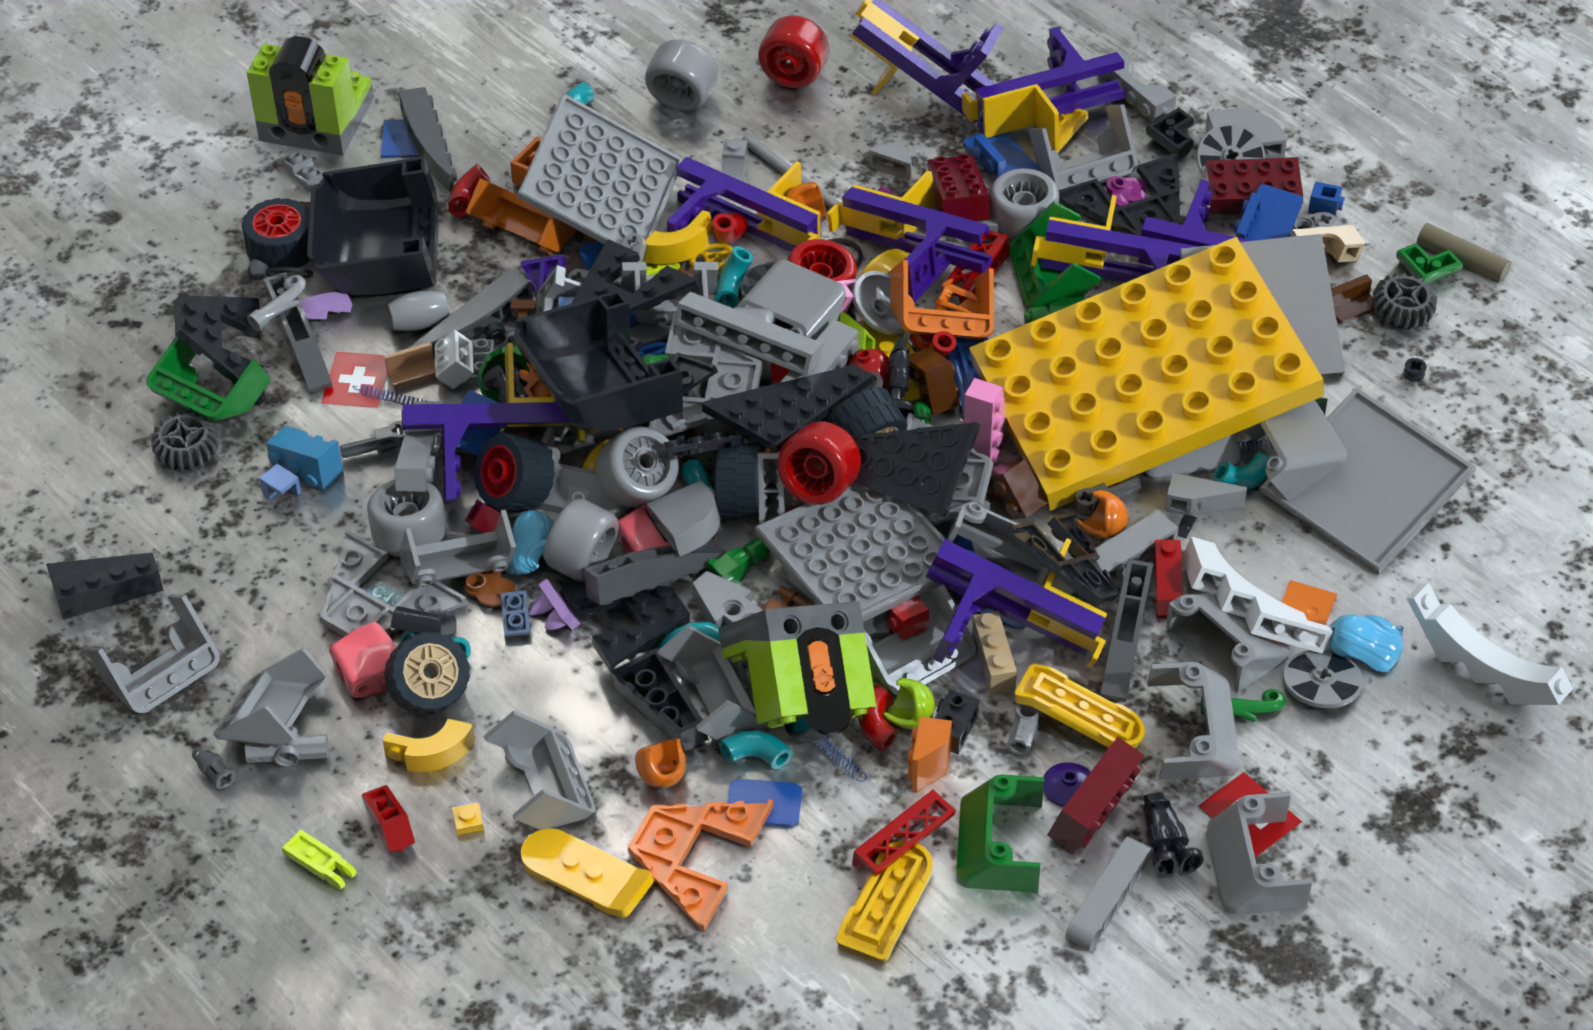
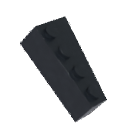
[46,553,163,620]
[611,648,709,751]

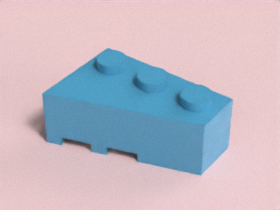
[266,426,344,492]

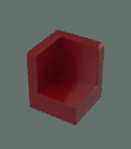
[464,499,500,533]

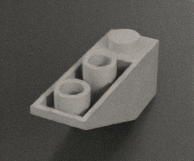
[1165,473,1247,516]

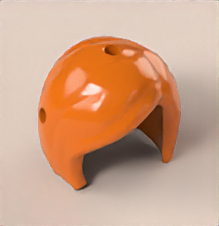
[786,182,827,223]
[1077,490,1128,540]
[635,738,686,788]

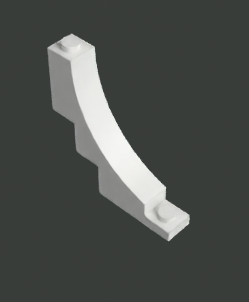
[1182,537,1333,653]
[1406,583,1573,705]

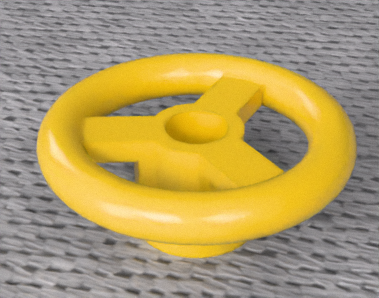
[689,242,733,274]

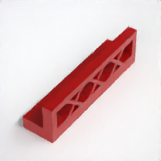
[941,231,1010,304]
[852,789,956,877]

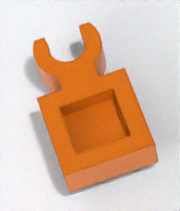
[519,363,552,397]

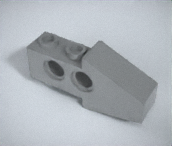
[693,571,762,627]

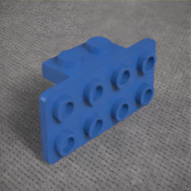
[963,133,1043,180]
[1233,184,1303,241]

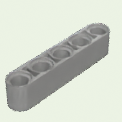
[1065,836,1153,950]

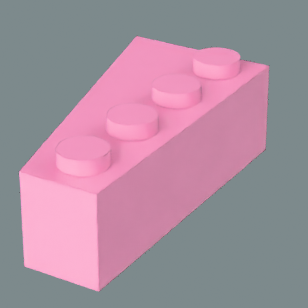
[964,378,1008,463]

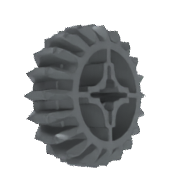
[1372,273,1437,330]
[151,411,219,471]

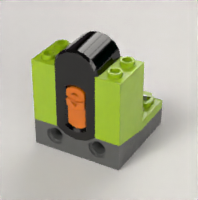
[246,36,374,155]
[718,601,876,743]

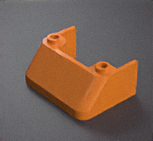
[465,178,578,255]
[890,260,994,340]

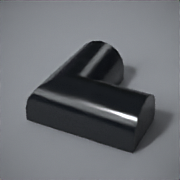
[1146,107,1194,159]
[391,606,457,635]

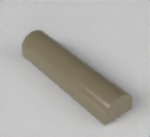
[1417,223,1512,282]

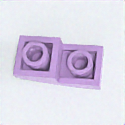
[300,292,353,320]

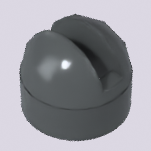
[247,259,268,280]

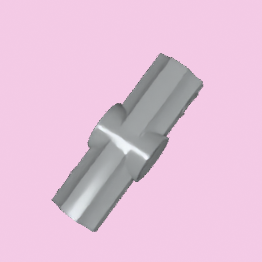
[1007,704,1041,756]
[245,734,329,767]

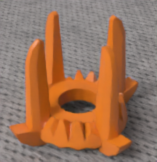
[934,279,977,313]

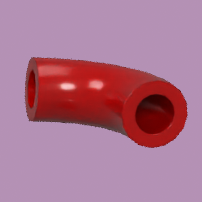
[448,163,491,217]
[712,212,749,245]
[909,331,956,359]
[858,685,898,752]

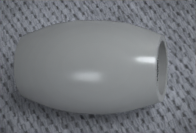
[386,290,449,332]

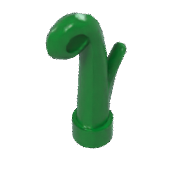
[1200,689,1286,722]

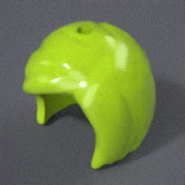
[884,678,935,730]

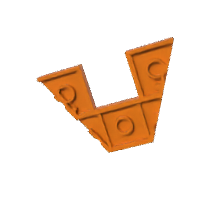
[628,799,774,932]

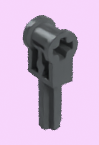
[340,421,406,458]
[1074,477,1141,521]

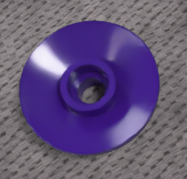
[1043,762,1090,807]

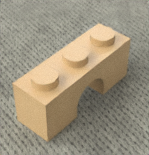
[1290,225,1365,263]
[972,611,1017,695]

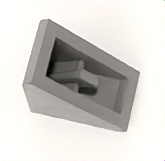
[869,141,912,181]

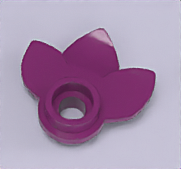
[1106,176,1147,207]

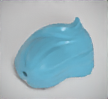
[504,510,554,575]
[1329,614,1404,672]

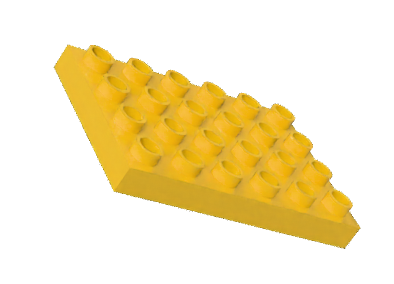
[969,237,1324,511]

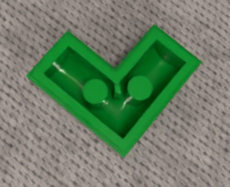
[1396,243,1463,283]

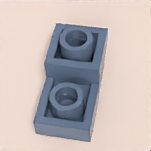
[501,591,530,637]

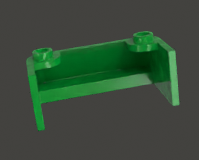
[1009,201,1101,308]
[146,336,271,421]
[956,774,1044,893]

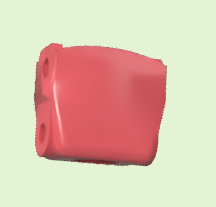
[618,504,670,554]
[329,622,395,698]

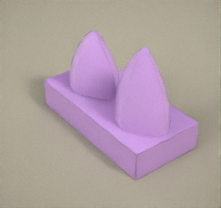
[529,579,580,630]

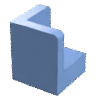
[259,464,301,499]

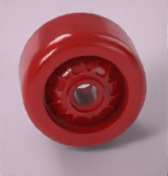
[758,15,830,88]
[787,239,857,281]
[778,422,861,505]

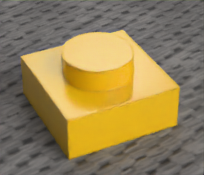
[452,802,484,835]

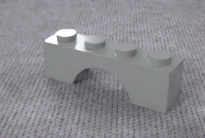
[1098,49,1176,122]

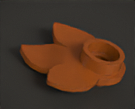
[464,570,516,607]

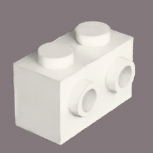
[435,329,474,389]

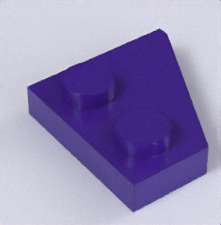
[521,255,566,295]

